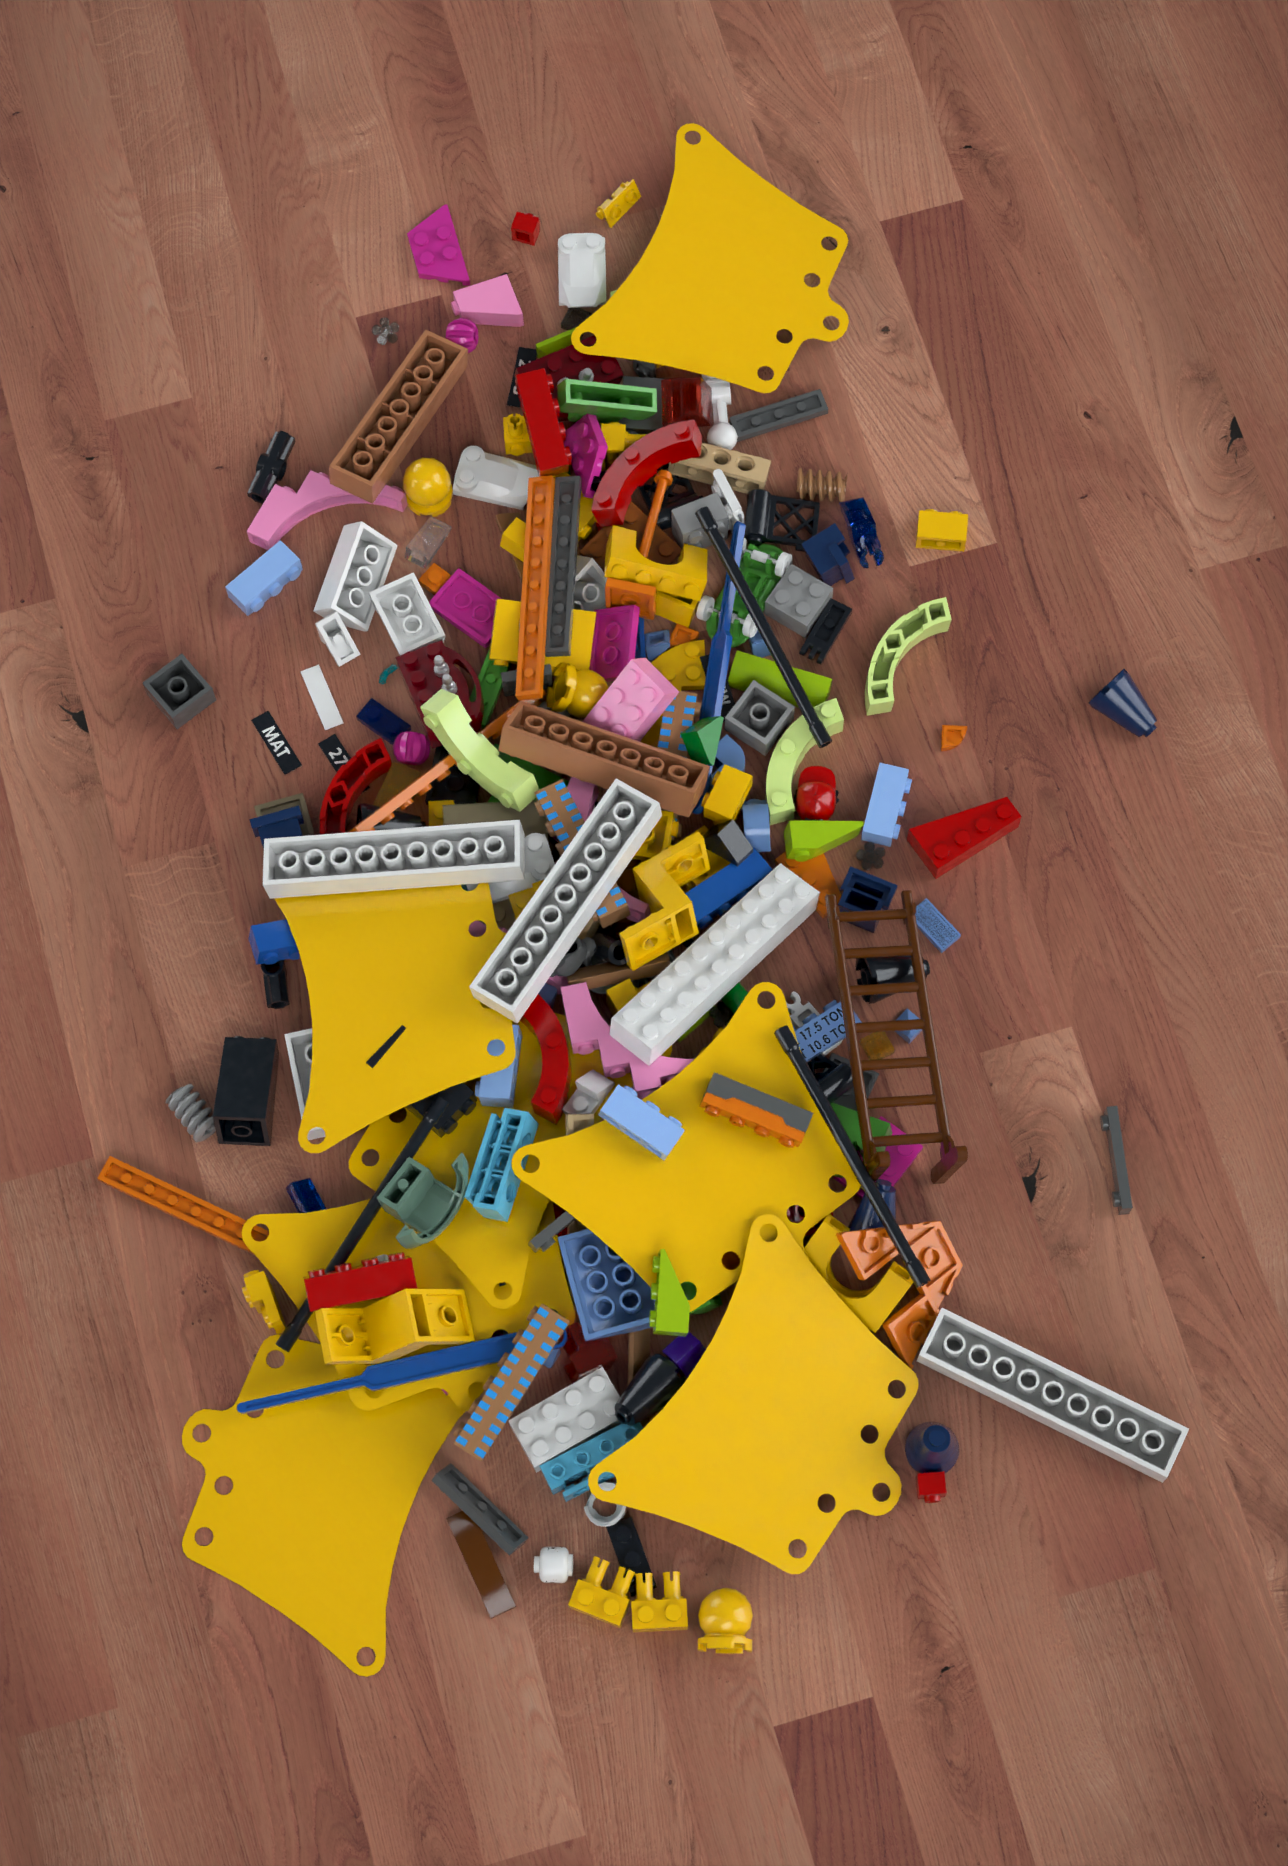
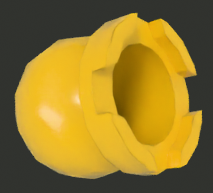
[403,457,453,517]
[546,662,608,718]
[698,1588,753,1654]

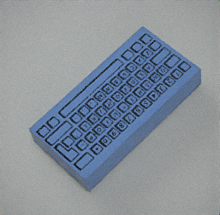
[915,898,961,953]

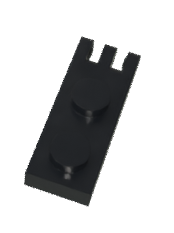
[799,598,852,665]
[606,1517,657,1597]

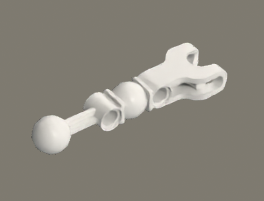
[701,374,738,450]

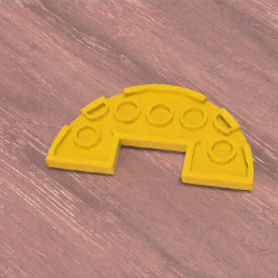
[640,640,706,748]

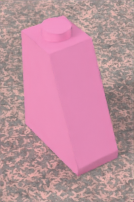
[451,274,524,327]

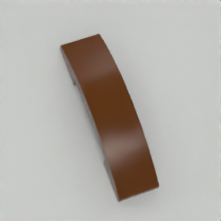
[446,1511,516,1619]

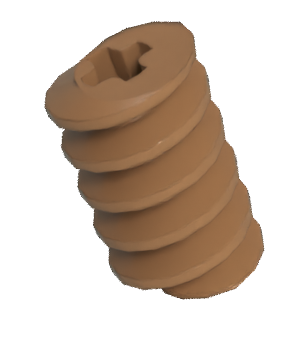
[796,468,848,503]

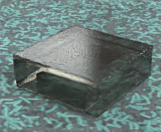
[561,308,592,336]

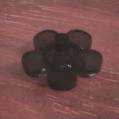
[372,317,399,345]
[856,842,885,870]
[709,1002,734,1028]

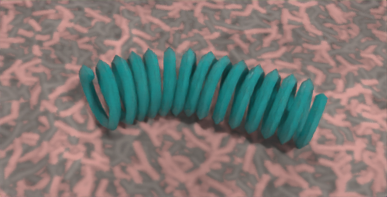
[379,664,398,684]

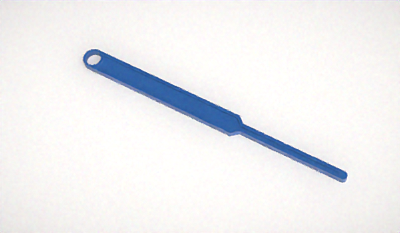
[692,521,746,814]
[237,1330,568,1414]

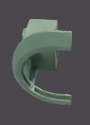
[377,1153,469,1249]

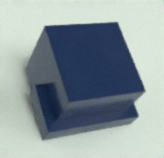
[801,523,855,586]
[249,805,304,849]
[838,866,898,933]

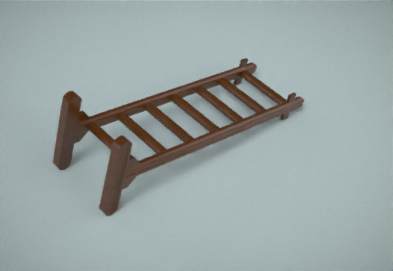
[825,890,968,1190]

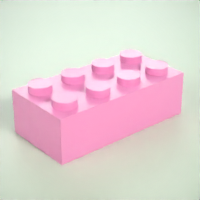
[583,658,679,742]

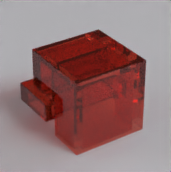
[661,377,712,427]
[560,1322,618,1384]

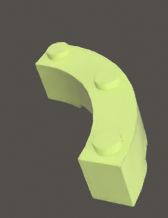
[865,597,952,716]
[420,689,540,812]
[765,698,844,825]

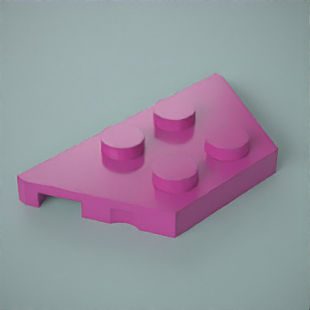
[407,204,470,286]
[563,413,608,498]

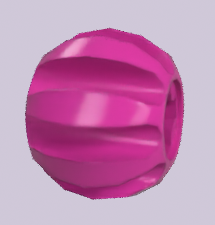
[446,318,479,353]
[393,731,430,765]

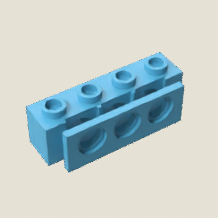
[464,1108,539,1222]
[540,1422,643,1502]

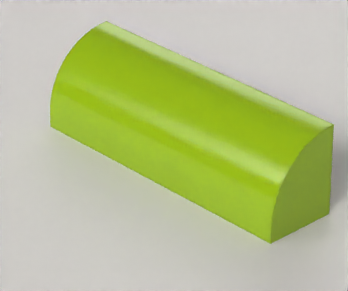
[728,650,832,708]

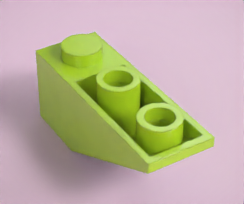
[649,1249,690,1337]

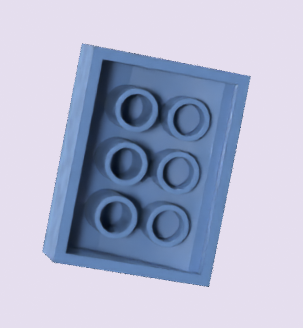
[557,1229,655,1341]

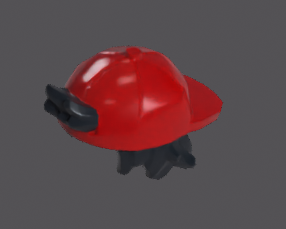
[794,766,839,821]

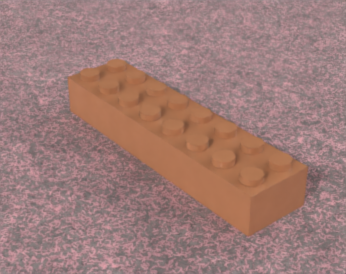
[329,330,468,504]
[498,701,710,817]

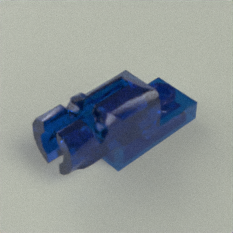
[840,497,884,568]

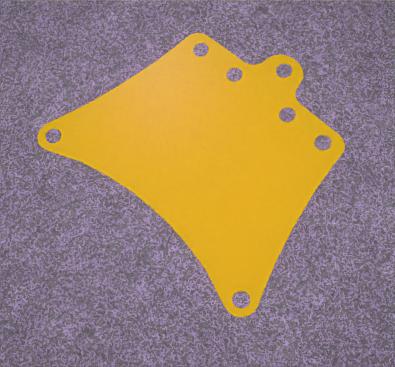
[571,123,849,393]
[274,883,516,1153]
[511,982,861,1312]
[349,1002,672,1309]
[242,1106,575,1411]
[588,1214,918,1574]
[182,1334,484,1677]

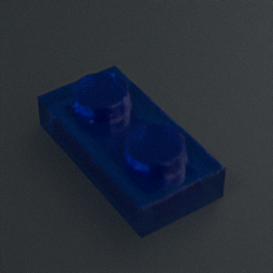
[356,698,411,745]
[286,1178,326,1213]

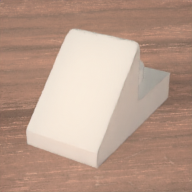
[315,611,361,667]
[562,1070,615,1114]

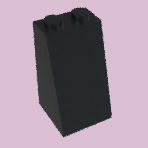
[366,1025,477,1138]
[213,1036,279,1146]

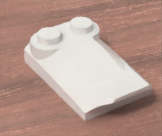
[558,233,606,308]
[453,446,539,510]
[369,572,446,655]
[466,833,555,903]

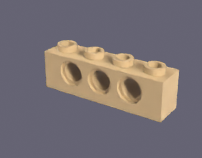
[668,443,771,494]

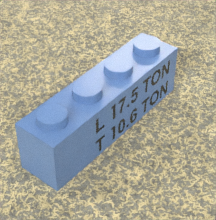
[793,1000,862,1062]

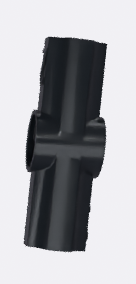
[247,431,295,504]
[261,960,290,1009]

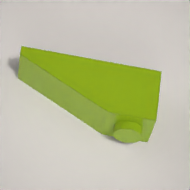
[784,820,864,862]

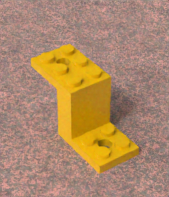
[619,831,710,971]
[315,1289,475,1364]

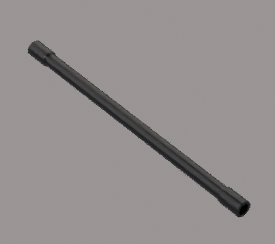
[695,506,832,748]
[774,1025,931,1288]
[276,1095,450,1352]

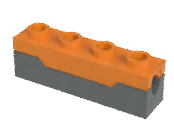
[699,1072,813,1148]

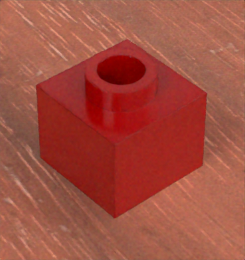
[511,212,540,246]
[915,1471,947,1503]

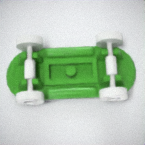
[696,538,793,648]

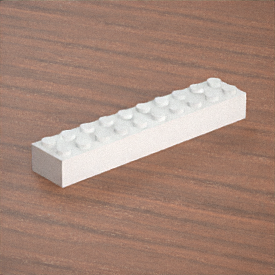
[469,778,662,1023]
[263,820,525,899]
[610,863,820,1066]
[917,1308,1189,1483]

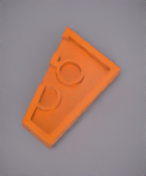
[775,851,842,918]

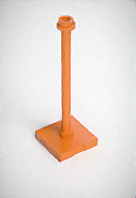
[605,470,673,620]

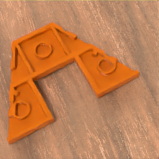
[836,1220,963,1369]

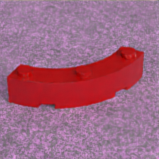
[591,420,702,527]
[320,738,392,835]
[519,994,572,1125]

